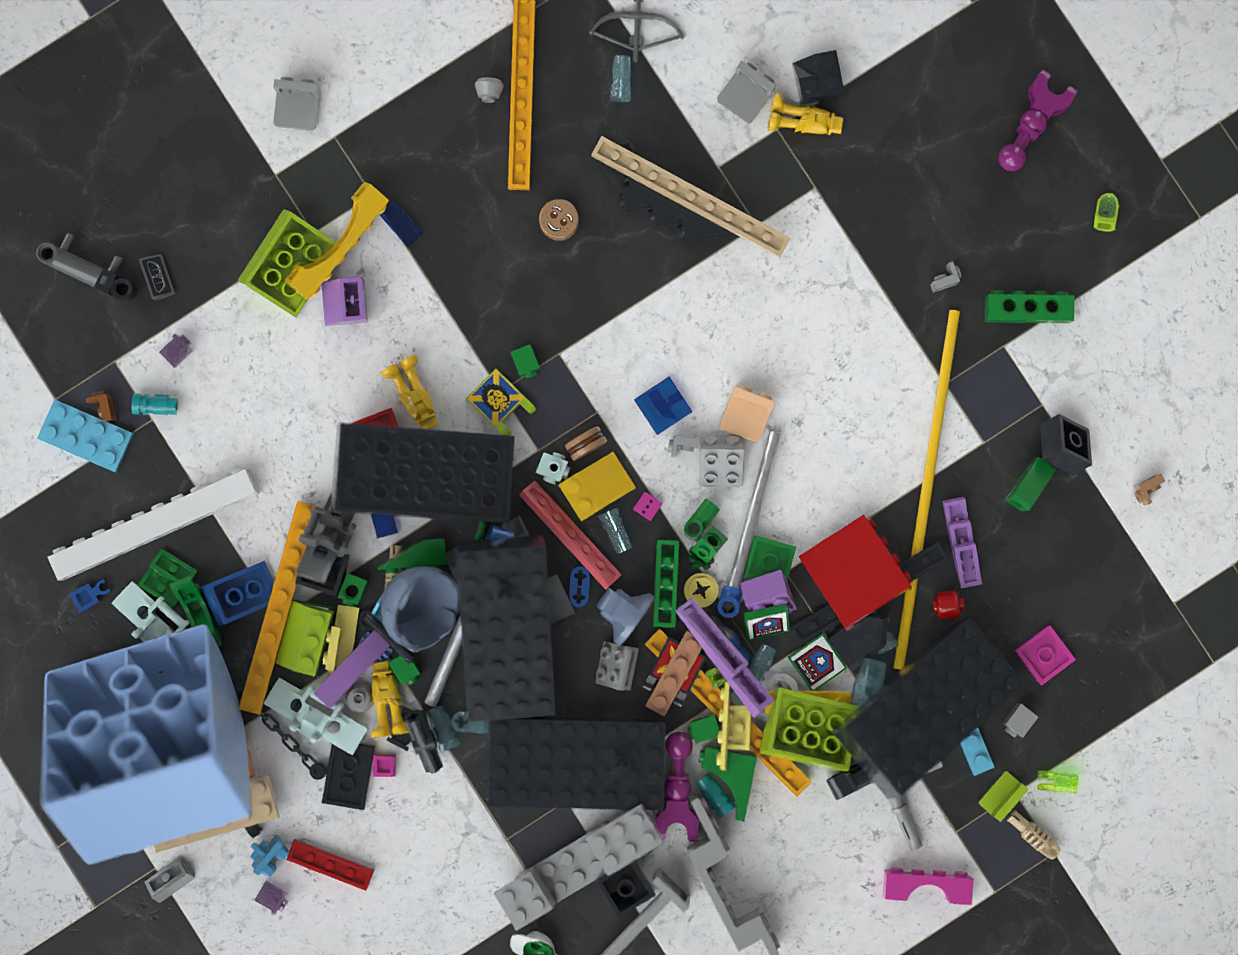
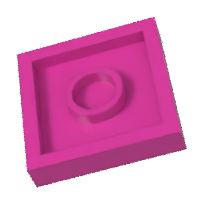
[1014,625,1076,685]

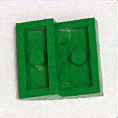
[137,548,198,610]

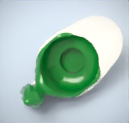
[510,931,557,955]

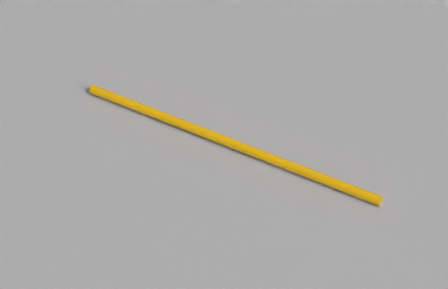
[893,310,960,670]

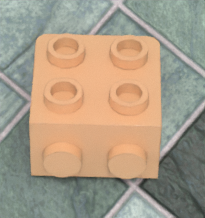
[720,385,775,443]

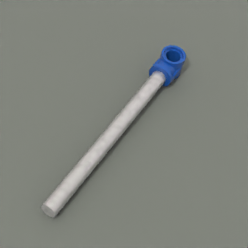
[717,431,782,618]
[424,524,514,707]

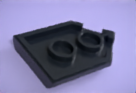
[828,613,890,671]

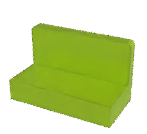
[978,771,1029,822]

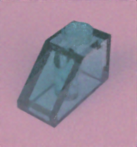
[850,658,886,705]

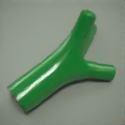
[472,522,487,540]

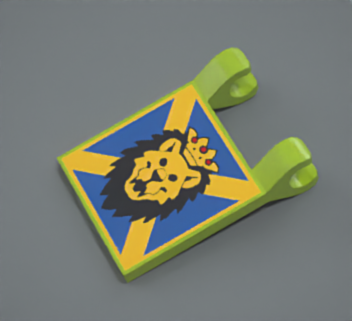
[466,369,536,436]

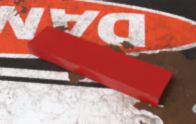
[286,839,374,891]

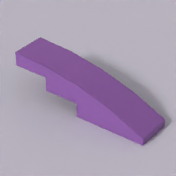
[942,497,982,589]
[314,630,390,708]

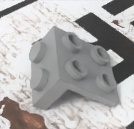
[717,61,776,124]
[273,77,320,131]
[699,435,744,487]

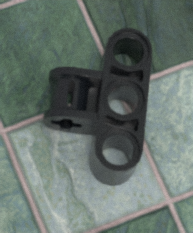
[826,763,874,800]

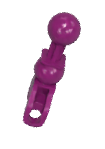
[999,69,1078,171]
[655,732,699,842]

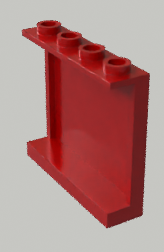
[798,515,913,631]

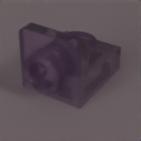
[159,333,194,368]
[254,880,289,915]

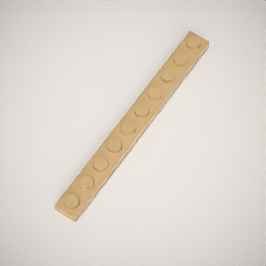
[591,136,791,258]

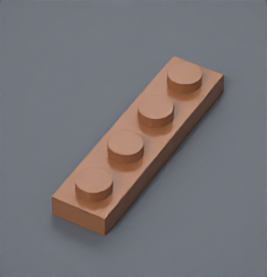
[645,630,702,716]

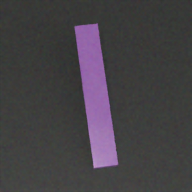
[676,598,774,718]

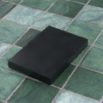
[321,743,376,810]

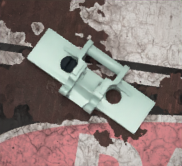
[112,581,190,642]
[264,678,368,755]

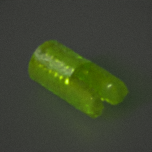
[706,667,727,688]
[1037,771,1078,794]

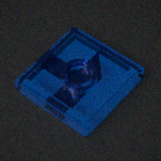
[634,377,693,435]

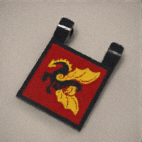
[643,637,707,708]

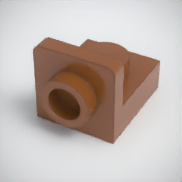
[86,391,117,422]

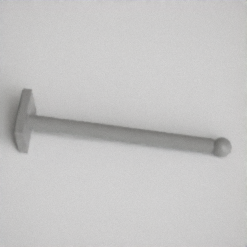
[601,869,690,955]

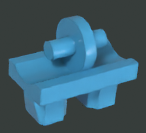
[250,835,289,877]

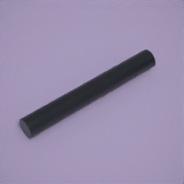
[364,613,415,664]

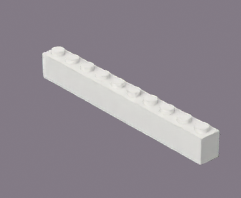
[48,468,259,581]

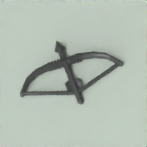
[589,0,684,62]

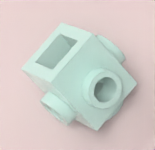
[536,452,570,485]

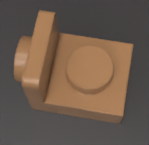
[1134,474,1165,505]

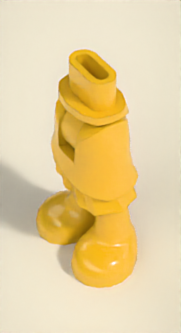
[768,91,843,135]
[380,354,438,429]
[371,661,409,738]

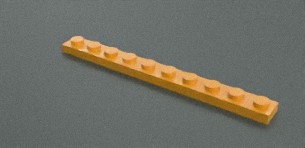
[508,0,535,190]
[239,501,318,715]
[644,629,812,797]

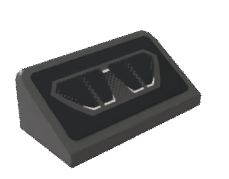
[139,254,176,301]

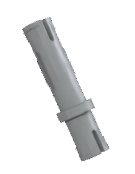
[889,797,923,851]

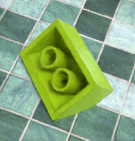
[276,601,334,677]

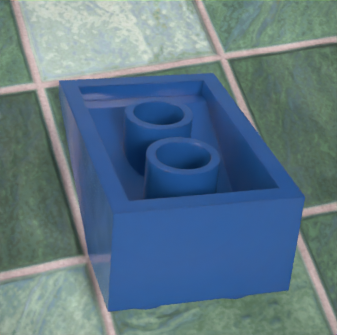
[200,561,274,627]

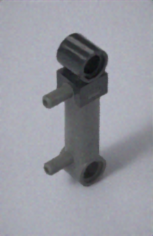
[36,233,137,302]

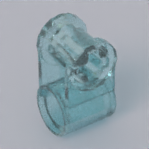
[451,711,491,734]

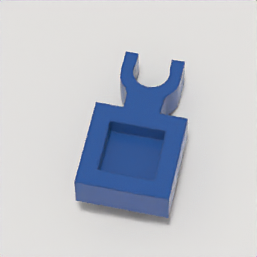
[69,579,111,613]

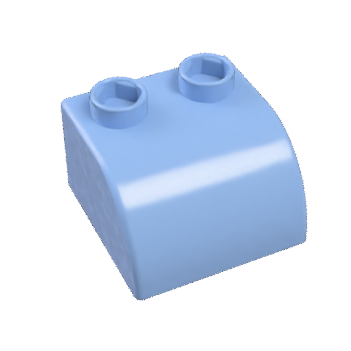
[42,625,252,864]

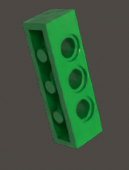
[985,290,1074,323]
[653,540,679,627]

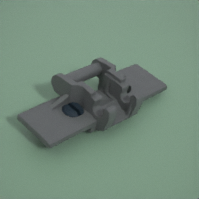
[296,491,356,584]

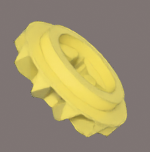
[684,573,718,607]

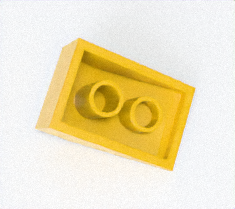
[559,452,636,522]

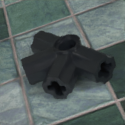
[404,709,443,774]

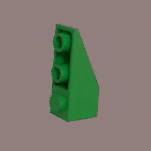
[378,538,446,574]

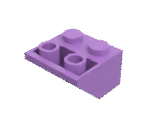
[322,277,368,326]
[740,570,797,614]

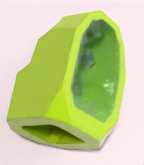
[1093,193,1119,232]

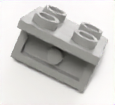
[595,641,639,691]

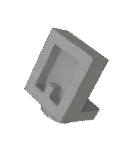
[930,261,961,293]
[667,435,700,458]

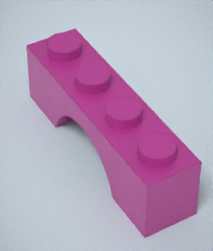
[883,867,973,905]

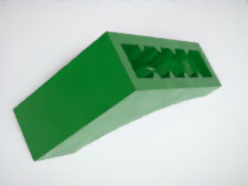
[698,746,757,822]

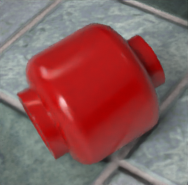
[933,591,965,620]

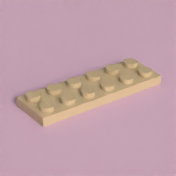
[154,775,280,853]

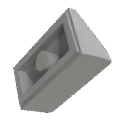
[145,857,194,903]

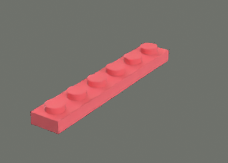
[519,481,621,589]

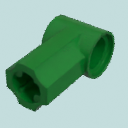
[683,498,720,540]

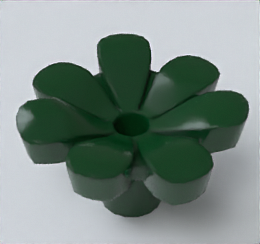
[689,546,715,570]

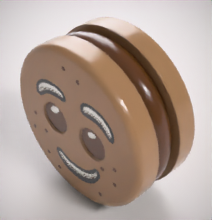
[539,199,579,241]
[565,426,607,461]

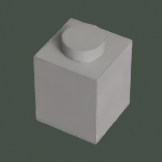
[1002,703,1038,738]

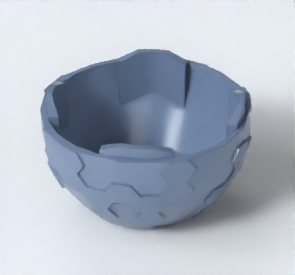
[381,566,459,652]

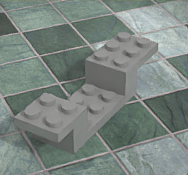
[686,794,781,955]
[493,804,664,931]

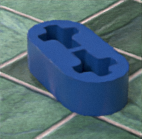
[569,566,590,607]

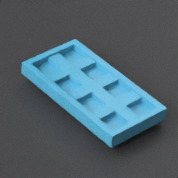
[37,399,134,473]

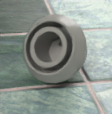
[475,77,504,103]
[345,683,374,713]

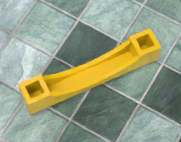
[284,182,389,300]

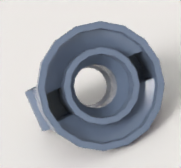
[596,587,654,646]

